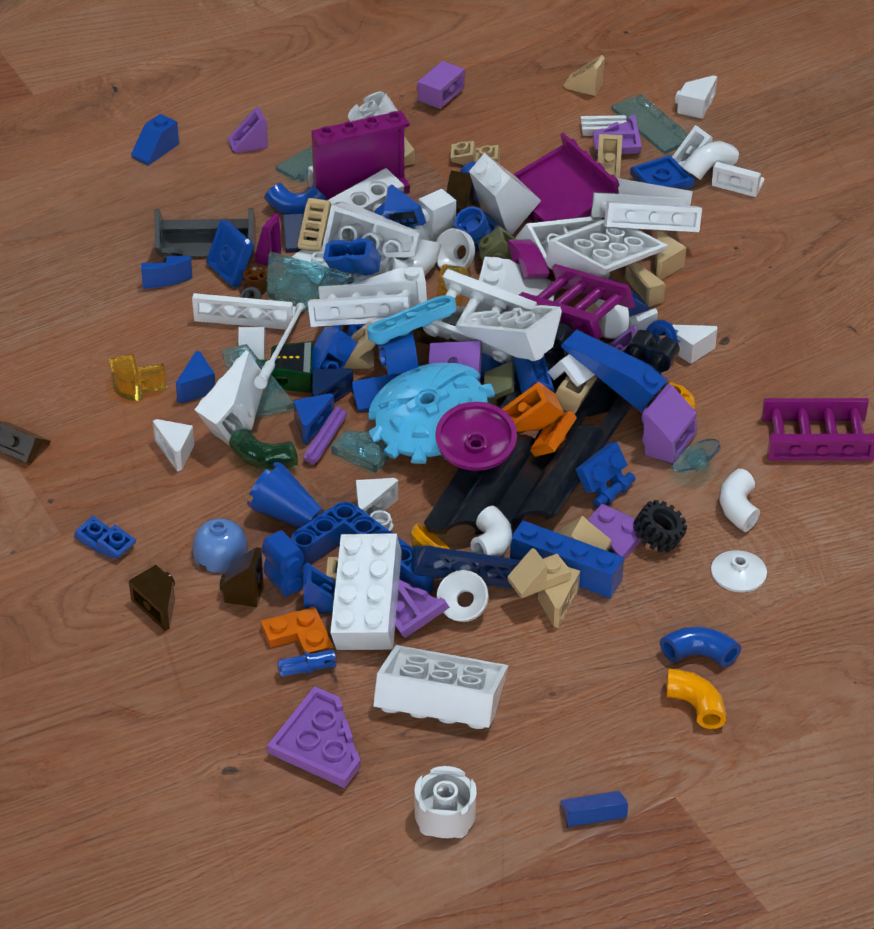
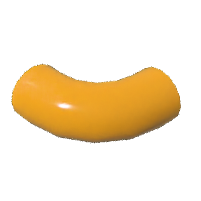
[666,668,726,729]

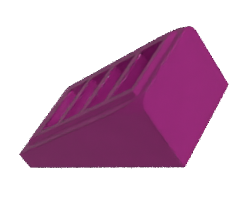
[254,213,281,266]

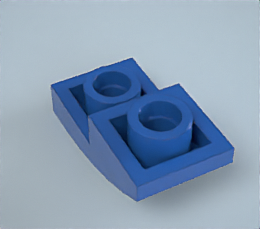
[141,256,193,288]
[74,515,136,559]

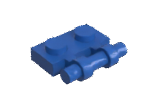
[575,442,636,508]

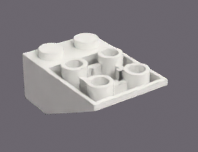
[194,351,263,449]

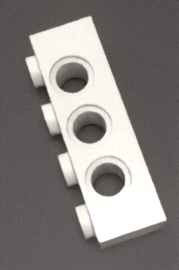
[313,168,404,232]

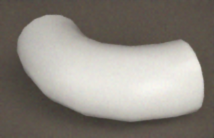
[682,141,739,180]
[384,239,441,276]
[720,468,760,532]
[470,506,512,557]

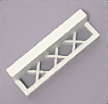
[192,293,296,330]

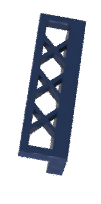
[412,545,521,589]

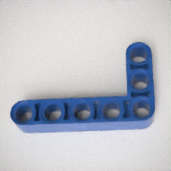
[291,502,434,594]

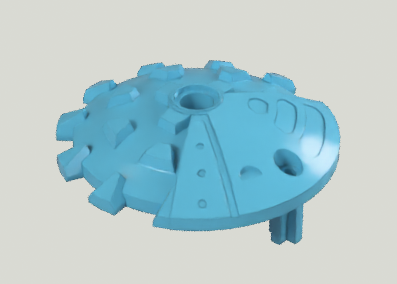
[369,362,495,464]

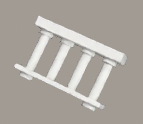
[591,193,702,232]
[423,269,538,363]
[308,280,420,327]

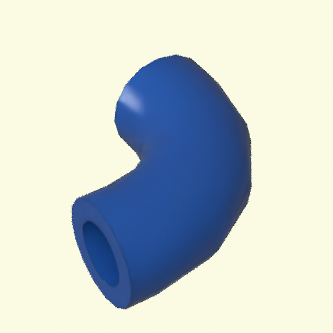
[264,183,328,215]
[660,626,741,667]

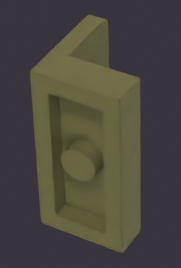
[484,361,515,407]

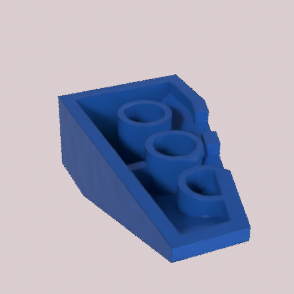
[561,330,671,413]

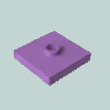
[429,341,482,382]

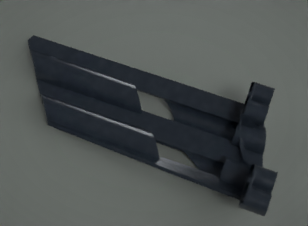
[423,323,680,534]

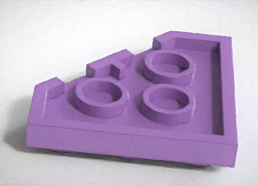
[267,686,360,788]

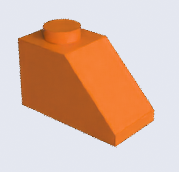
[502,382,564,432]

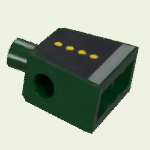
[255,341,313,393]

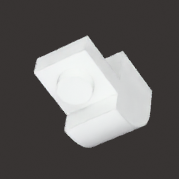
[595,299,629,339]

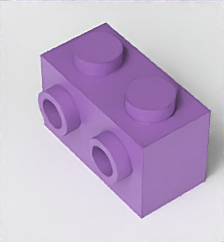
[417,61,465,109]

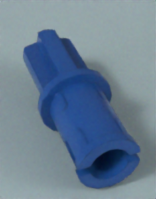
[277,649,336,676]

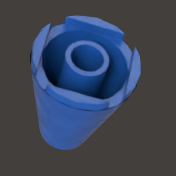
[247,462,324,528]

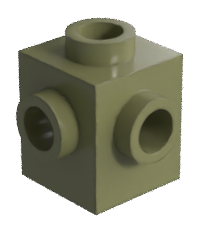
[478,226,516,262]

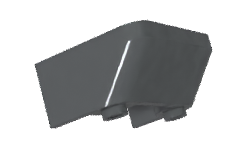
[154,208,256,261]

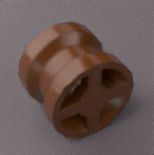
[243,266,268,296]

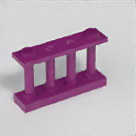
[519,264,635,340]
[761,398,874,461]

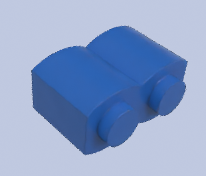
[323,238,381,277]
[262,530,304,597]

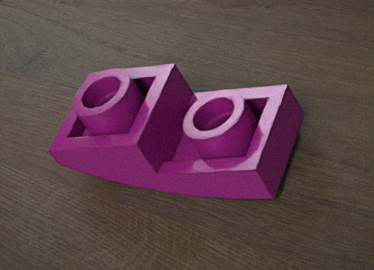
[507,240,550,279]

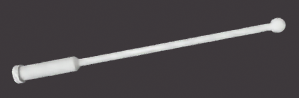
[254,303,306,389]

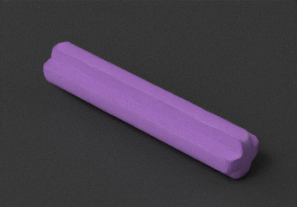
[304,407,347,465]

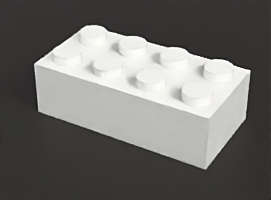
[331,534,402,650]

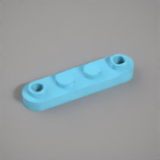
[367,295,457,345]

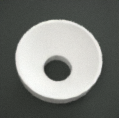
[436,228,475,273]
[437,570,489,622]

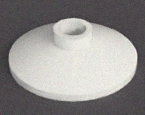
[711,550,767,593]

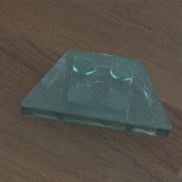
[267,251,354,309]

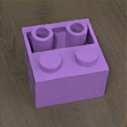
[641,384,697,464]

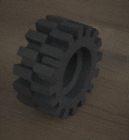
[633,500,687,553]

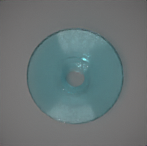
[671,439,720,473]

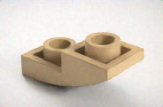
[450,141,500,165]

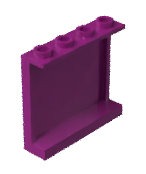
[311,111,410,200]
[513,133,620,223]

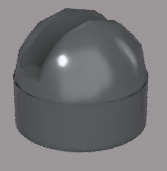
[240,286,261,299]

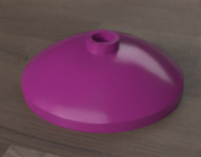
[435,402,517,471]

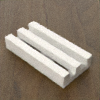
[580,115,626,136]

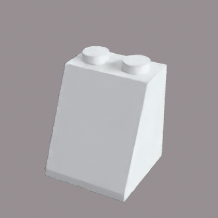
[469,153,541,235]

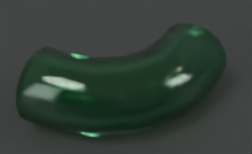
[229,429,298,470]

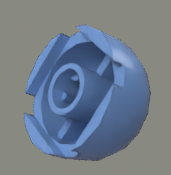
[192,518,248,573]

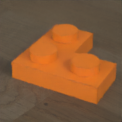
[261,606,333,654]

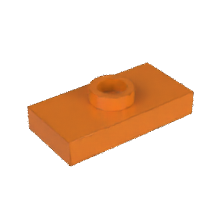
[530,411,577,457]

